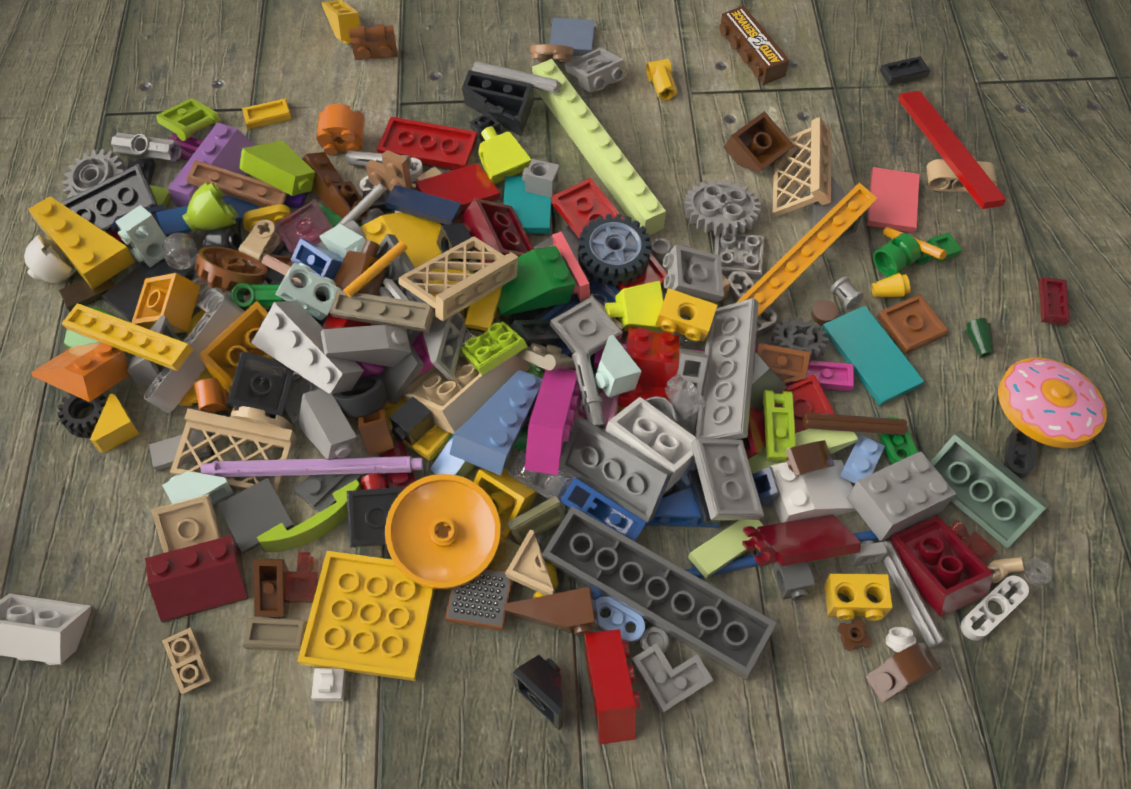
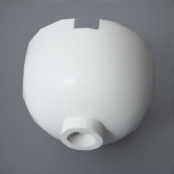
[24,235,77,283]

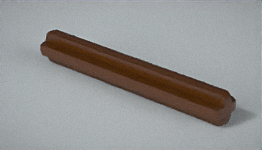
[802,412,908,435]

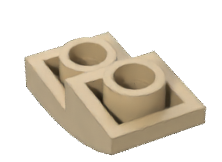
[162,627,211,695]

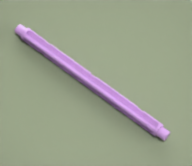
[201,456,423,477]

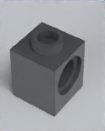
[773,562,815,601]

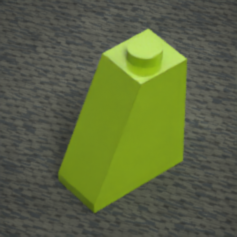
[239,140,315,196]

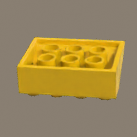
[360,212,470,281]

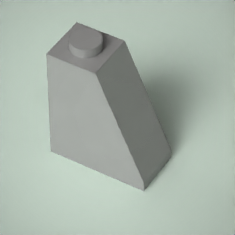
[297,389,356,460]

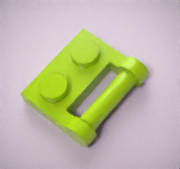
[156,98,221,141]

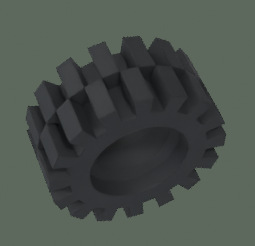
[57,393,107,438]

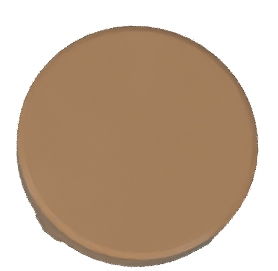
[530,44,574,62]

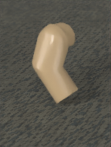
[987,557,1025,583]

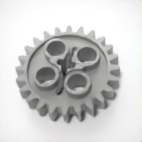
[683,179,761,236]

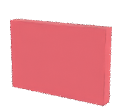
[867,167,920,233]

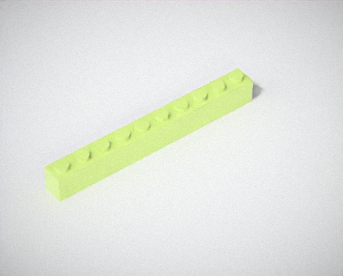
[532,59,666,235]

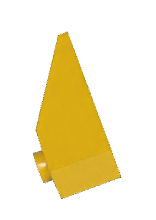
[322,0,360,44]

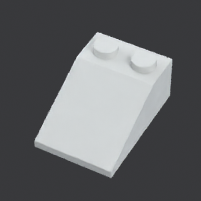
[770,460,856,523]

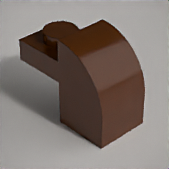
[865,643,941,703]

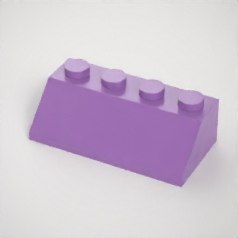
[168,122,256,207]

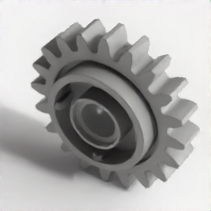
[62,149,128,199]

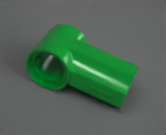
[231,283,286,308]

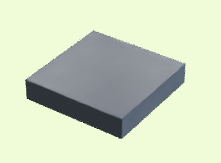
[550,18,595,56]

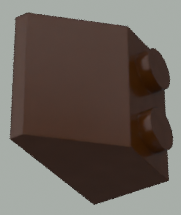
[723,111,794,172]

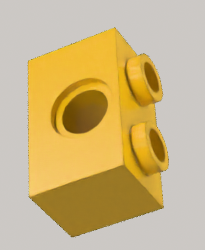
[655,288,717,342]

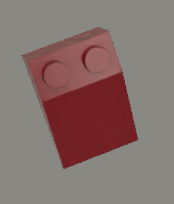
[890,515,994,617]

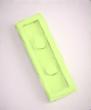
[688,520,764,579]

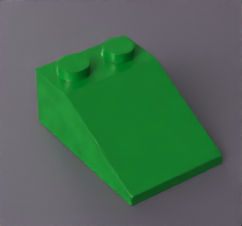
[497,245,576,317]

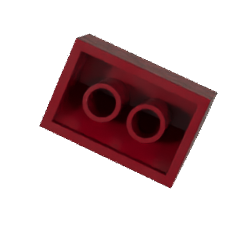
[460,198,534,263]
[145,535,249,623]

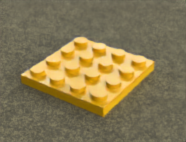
[297,551,435,681]

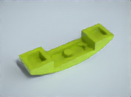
[257,479,361,552]

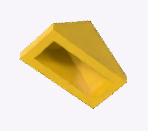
[90,394,139,453]

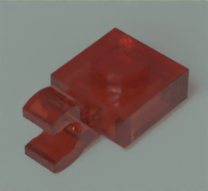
[949,520,997,563]
[284,552,319,603]

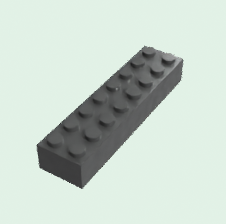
[542,506,777,680]

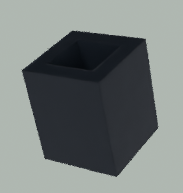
[389,396,435,446]

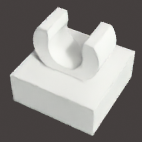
[311,668,346,701]

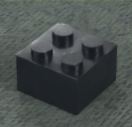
[226,351,294,419]

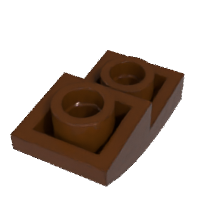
[786,440,835,476]

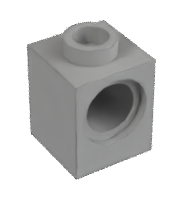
[522,159,559,197]

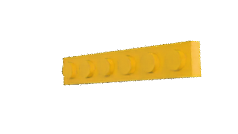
[61,303,193,371]

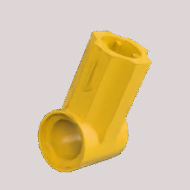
[646,59,677,101]

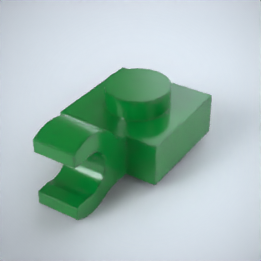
[916,232,962,265]

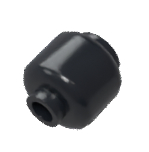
[203,226,242,251]

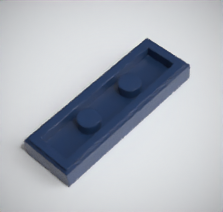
[385,185,462,225]

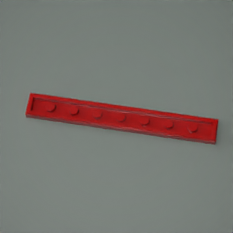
[898,91,1006,209]

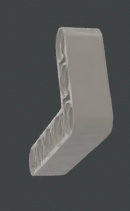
[144,286,245,413]

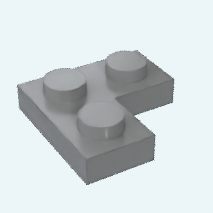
[630,643,713,713]

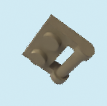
[517,343,576,371]

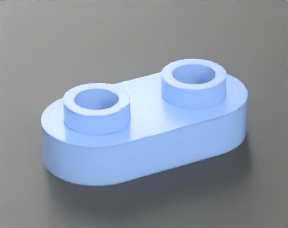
[595,597,645,643]

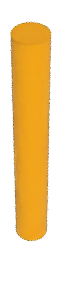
[883,227,947,260]
[343,241,408,298]

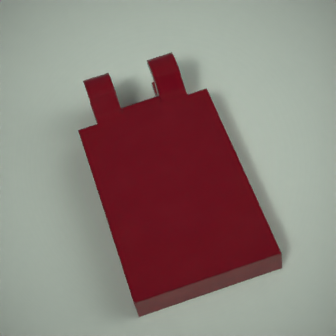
[742,514,861,566]

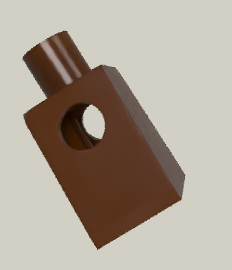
[333,240,386,296]

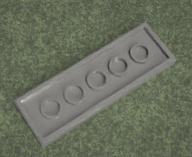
[695,298,759,440]

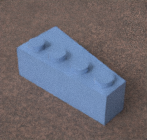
[449,370,543,476]

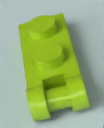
[763,390,796,462]

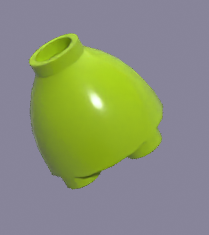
[182,182,239,232]

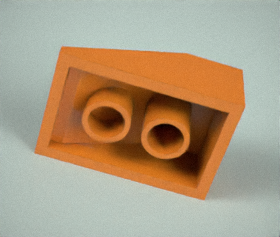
[31,342,130,402]

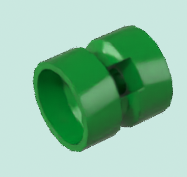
[873,233,921,277]

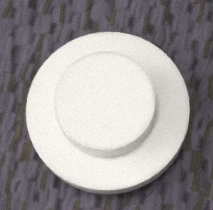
[886,627,916,652]

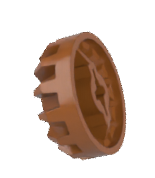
[195,246,268,296]

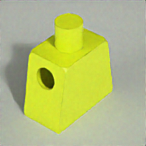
[479,126,531,184]
[605,281,663,333]

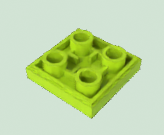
[460,322,527,376]

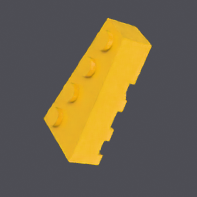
[28,196,135,289]

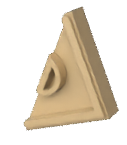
[505,529,555,595]

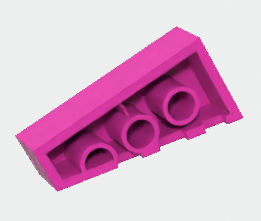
[524,368,581,475]

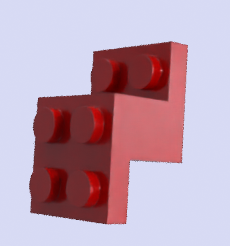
[618,328,679,407]

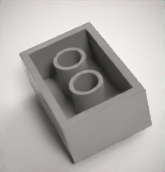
[847,451,956,542]

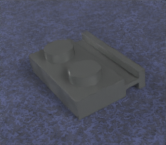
[294,457,362,512]

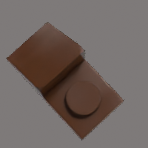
[253,558,291,617]

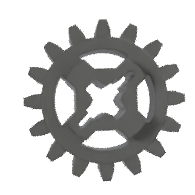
[771,317,828,363]

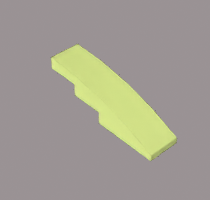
[748,429,859,474]

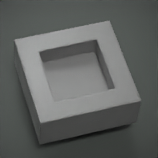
[850,541,887,567]

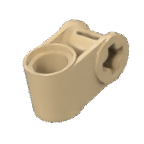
[239,219,281,262]

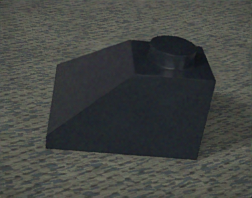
[513,655,563,730]

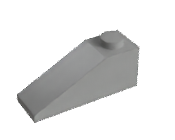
[423,312,466,379]
[321,325,411,367]
[673,348,708,435]

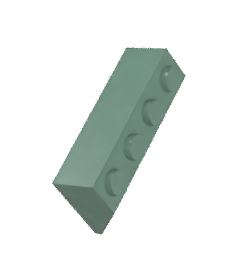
[930,431,1051,549]

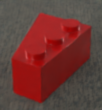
[585,629,641,745]

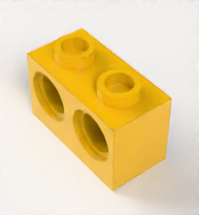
[824,574,892,621]

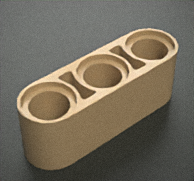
[926,159,997,193]

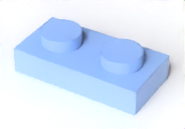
[840,434,885,484]

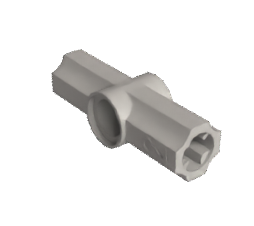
[111,132,182,162]

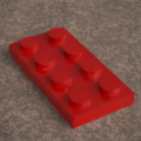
[377,116,478,170]

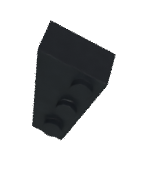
[462,70,535,137]

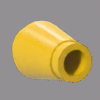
[871,273,910,298]

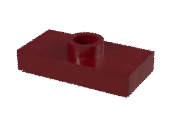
[1038,277,1070,325]

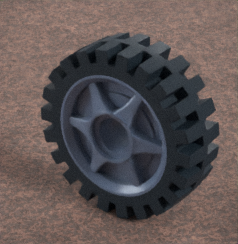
[578,214,652,286]

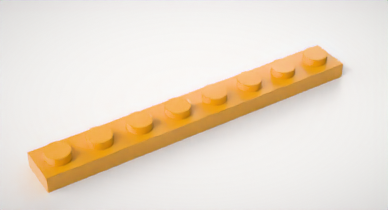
[736,182,877,318]

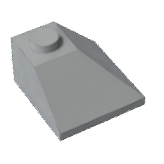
[127,316,179,385]

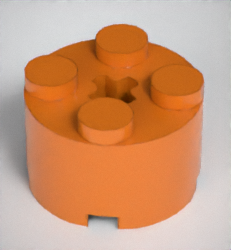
[316,104,365,155]

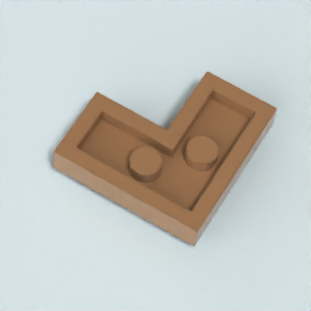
[366,150,413,191]

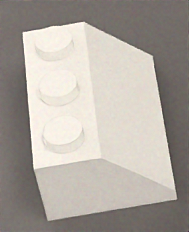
[605,397,696,493]
[0,593,91,665]

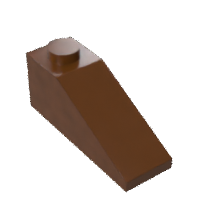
[358,404,394,455]
[504,587,600,636]

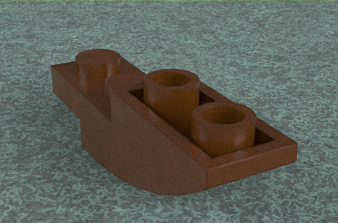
[302,152,370,223]

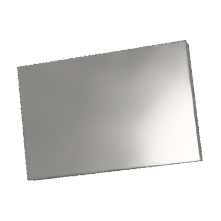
[691,438,764,520]

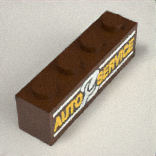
[719,6,789,85]

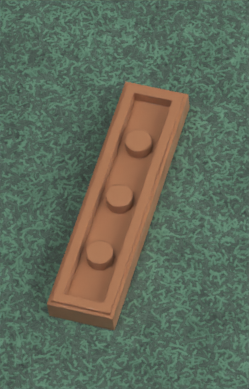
[187,160,288,207]

